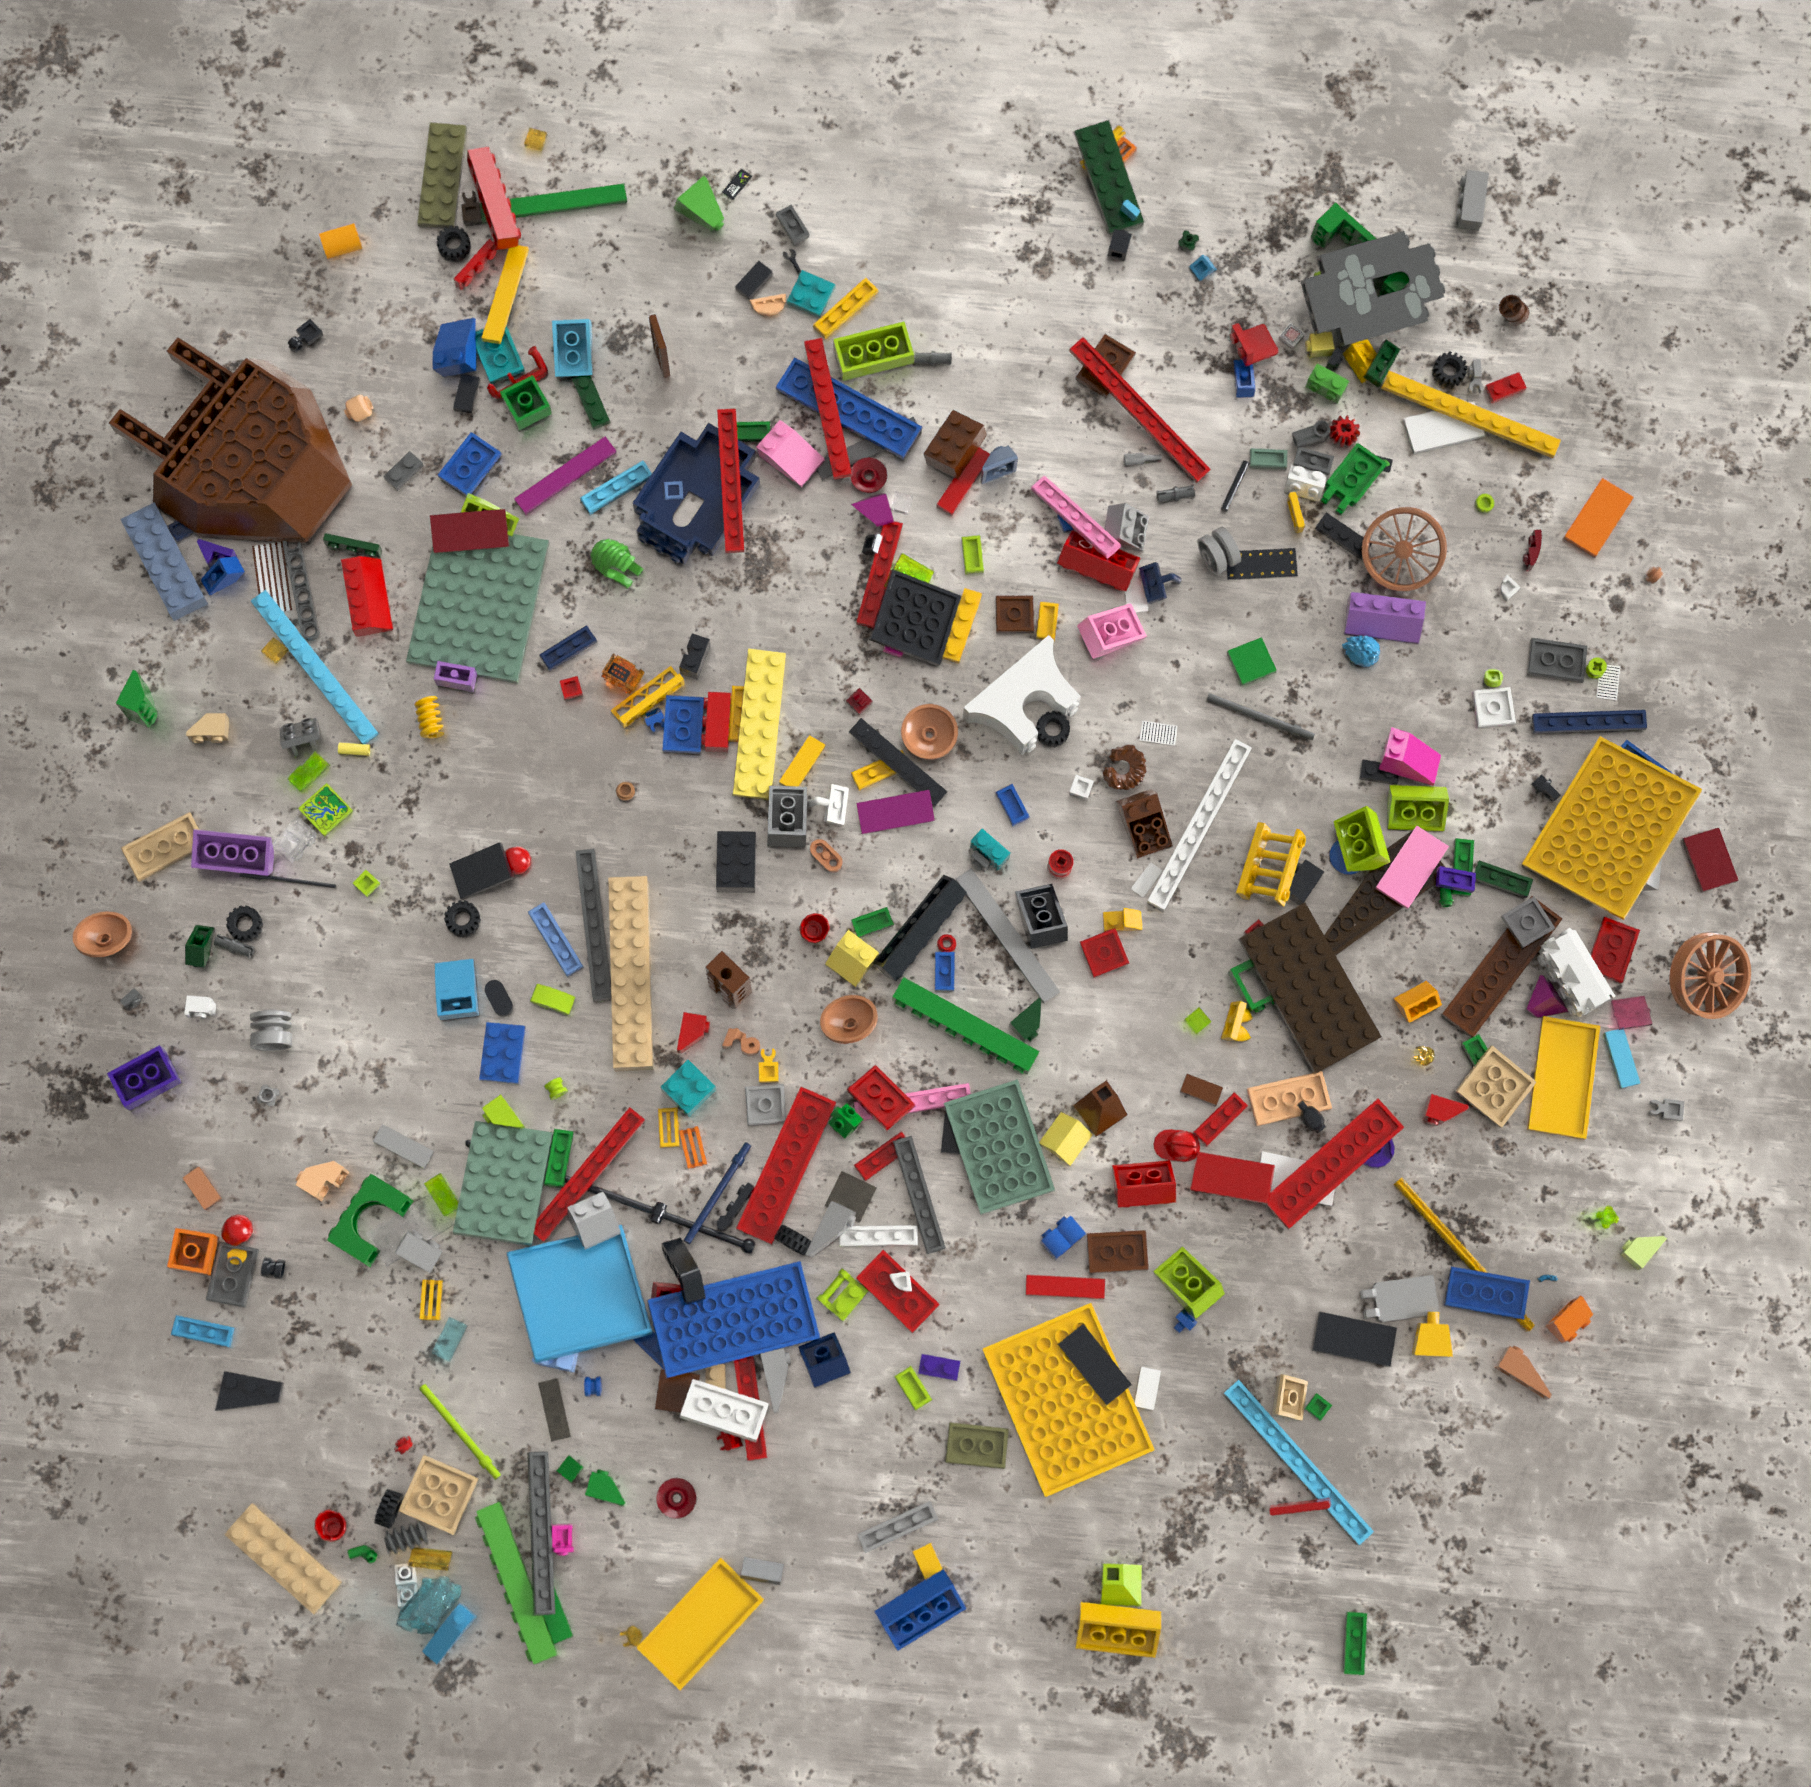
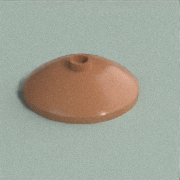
[901,704,958,760]
[73,911,132,957]
[820,995,878,1044]

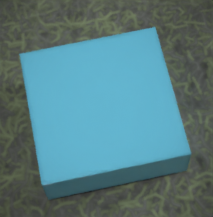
[1120,200,1140,221]

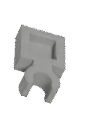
[1649,1099,1684,1121]

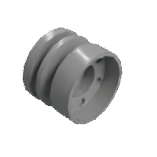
[250,1009,292,1051]

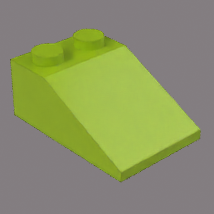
[1153,1246,1225,1319]

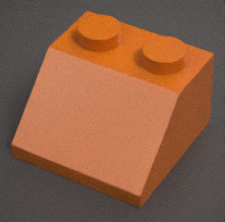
[1545,1295,1593,1343]

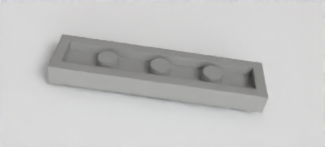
[857,1501,938,1553]

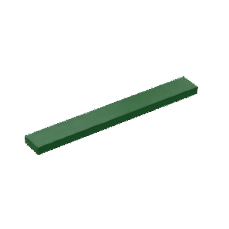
[480,183,627,222]

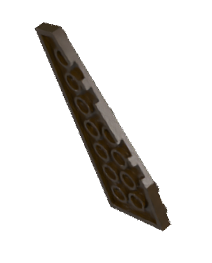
[1324,829,1445,955]

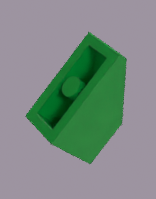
[585,1469,626,1506]

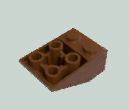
[1116,789,1173,859]

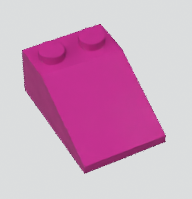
[1379,727,1441,786]

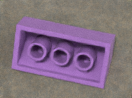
[1344,592,1426,644]
[191,829,274,876]

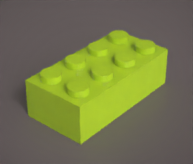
[833,321,914,381]

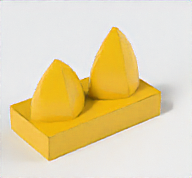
[1221,1001,1253,1041]

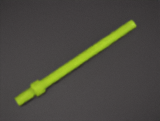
[419,1384,501,1480]

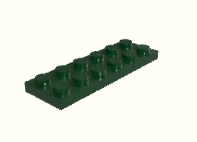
[1074,120,1144,235]

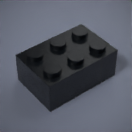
[716,831,756,893]

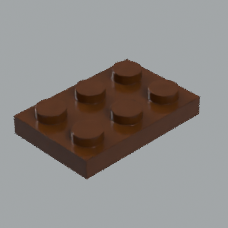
[1075,334,1136,399]
[1087,1230,1149,1274]

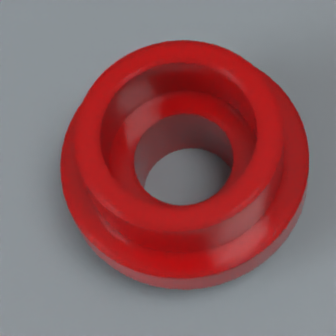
[937,934,956,952]

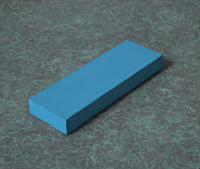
[171,1315,235,1348]

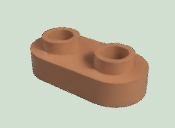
[810,839,843,873]

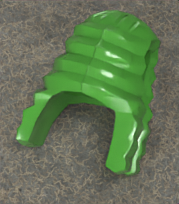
[591,539,644,589]

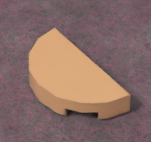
[750,294,786,316]

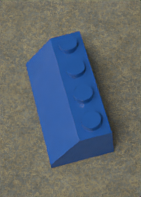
[875,1569,967,1651]

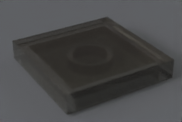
[825,1171,877,1223]

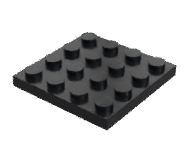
[869,569,961,666]

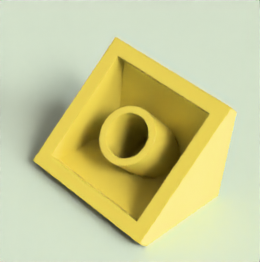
[1039,1112,1093,1166]

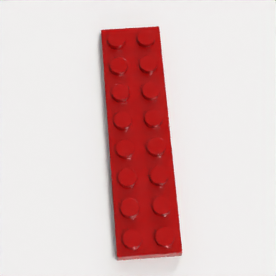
[736,1087,836,1245]
[1266,1098,1404,1230]

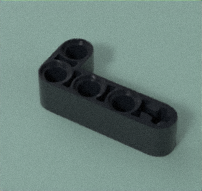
[661,1237,706,1305]

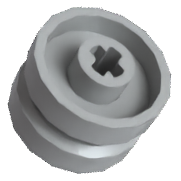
[1197,526,1241,575]

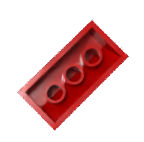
[1057,530,1141,591]
[341,556,393,637]

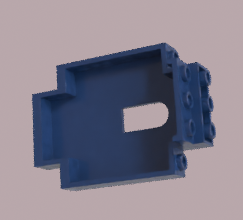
[632,422,760,565]

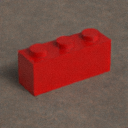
[701,692,731,753]

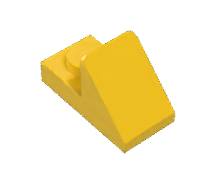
[1102,908,1142,932]

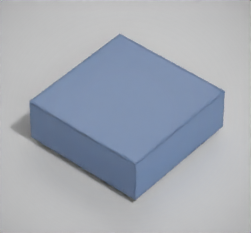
[664,481,683,500]

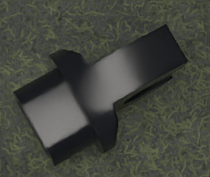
[1531,774,1561,801]

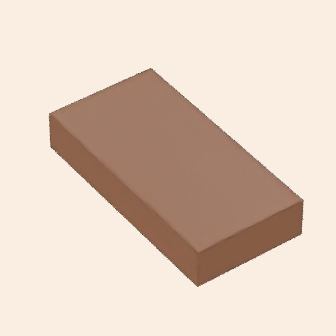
[183,1166,222,1210]

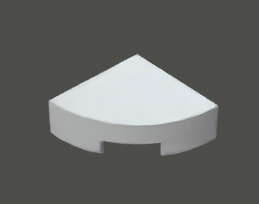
[1501,575,1521,602]
[890,1271,912,1292]

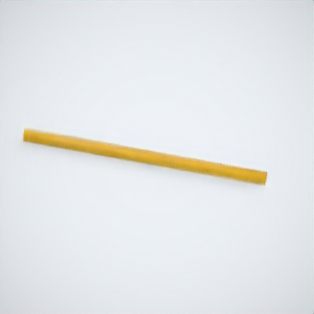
[1394,1178,1535,1332]

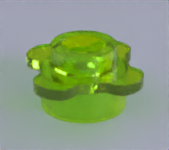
[1596,1206,1619,1229]

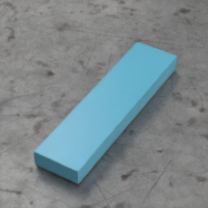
[580,460,652,515]

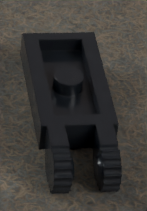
[716,1182,754,1231]

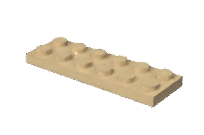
[224,1503,342,1614]

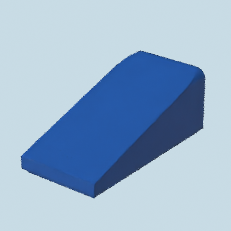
[1234,360,1256,398]

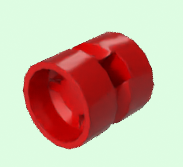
[1047,849,1074,879]

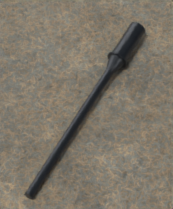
[239,873,336,888]

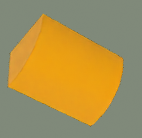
[319,223,363,259]
[1393,981,1442,1023]

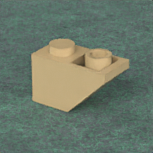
[186,713,229,743]

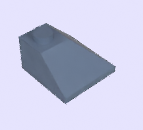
[981,445,1018,484]

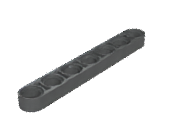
[282,540,320,641]

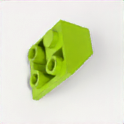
[1100,1563,1142,1606]

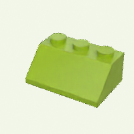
[1387,785,1449,831]
[1333,806,1390,872]

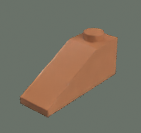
[1495,1346,1552,1400]

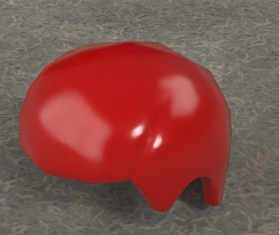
[505,846,531,876]
[799,913,830,944]
[221,1214,253,1246]
[315,1509,346,1542]

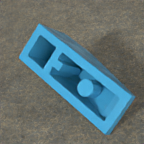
[422,1603,478,1665]

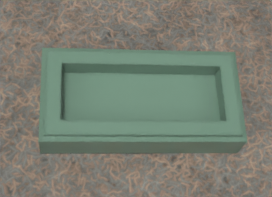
[1249,448,1287,470]

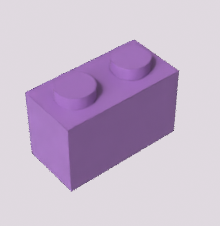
[434,661,477,692]

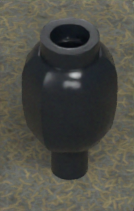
[1297,1100,1326,1134]

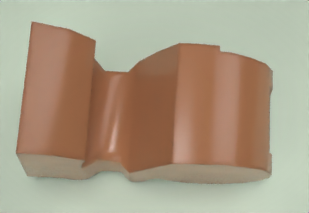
[722,1028,760,1056]

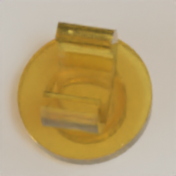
[1414,1046,1435,1066]
[620,1626,642,1647]

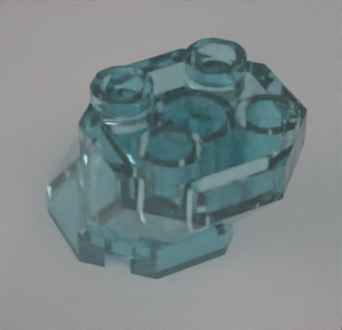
[396,1576,462,1634]

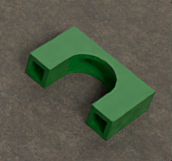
[327,1173,414,1267]

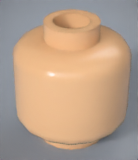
[344,394,373,422]

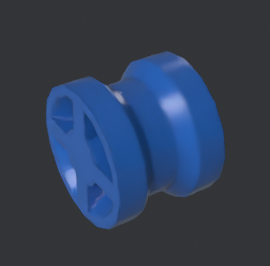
[584,1376,602,1397]

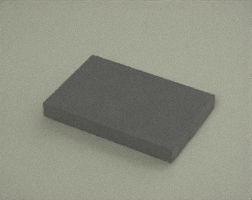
[1527,638,1588,683]
[206,1241,259,1308]

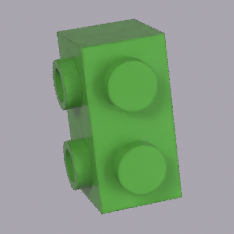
[1305,363,1349,404]

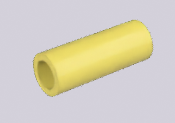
[338,742,370,756]

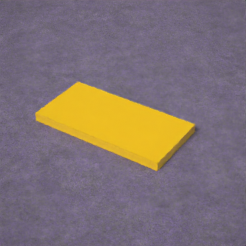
[1527,1016,1600,1140]
[637,1557,764,1690]

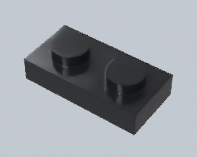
[1359,759,1399,785]

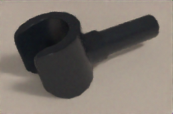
[783,249,801,274]

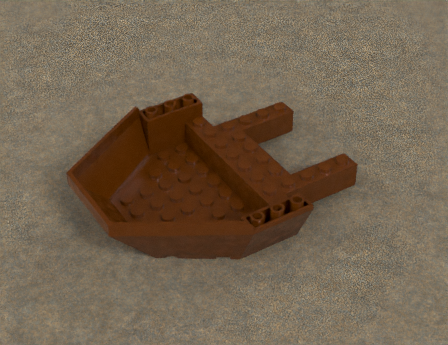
[109,337,352,543]

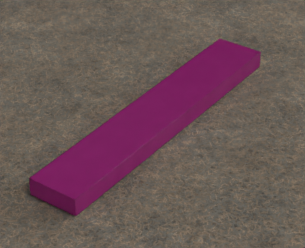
[514,436,617,515]

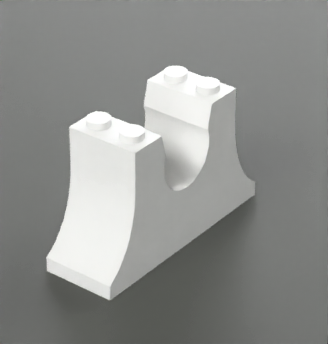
[963,635,1081,755]

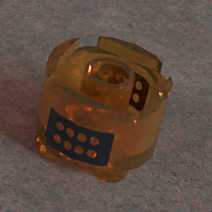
[601,653,645,695]

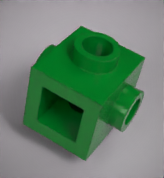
[828,1104,864,1139]

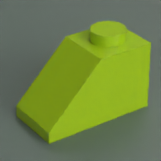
[482,1094,525,1129]

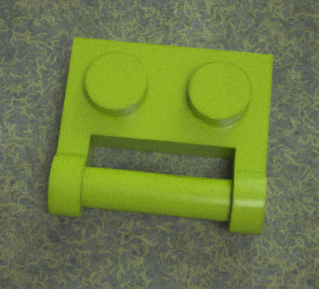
[816,1268,869,1321]

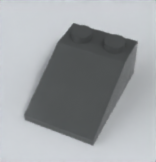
[767,785,807,847]

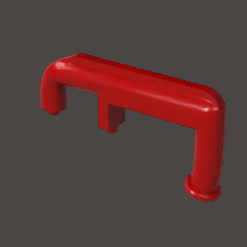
[487,346,548,399]

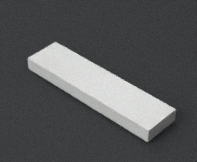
[839,1225,918,1247]

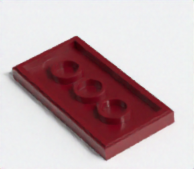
[430,509,509,553]

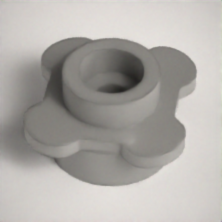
[257,1085,279,1107]

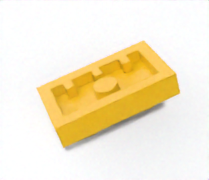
[1343,339,1377,383]

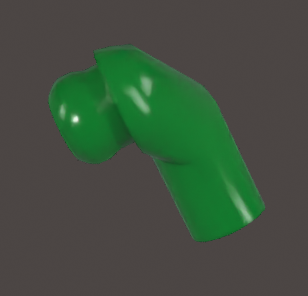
[347,1545,377,1564]

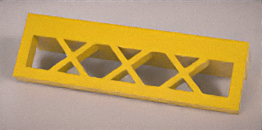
[611,666,685,729]

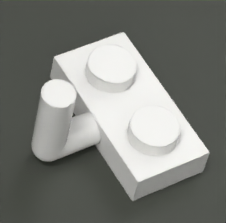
[807,784,849,826]

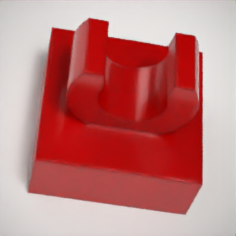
[716,1431,743,1451]

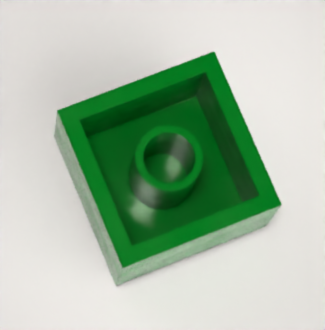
[500,375,552,430]

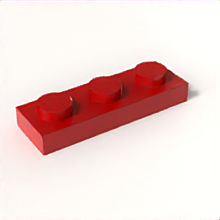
[454,239,497,290]

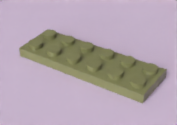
[417,122,467,229]

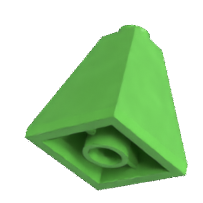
[674,176,725,232]

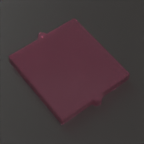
[1611,996,1653,1030]

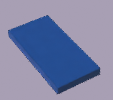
[1445,1266,1530,1320]

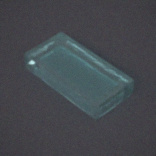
[432,1317,468,1362]

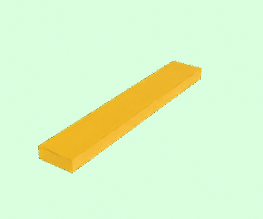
[482,245,529,344]

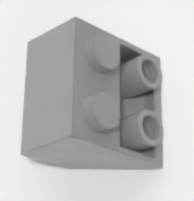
[1104,503,1149,552]

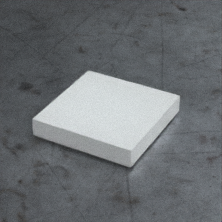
[1472,687,1516,729]

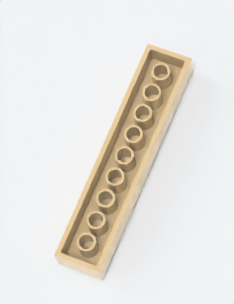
[608,876,654,1072]

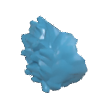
[1342,636,1380,667]

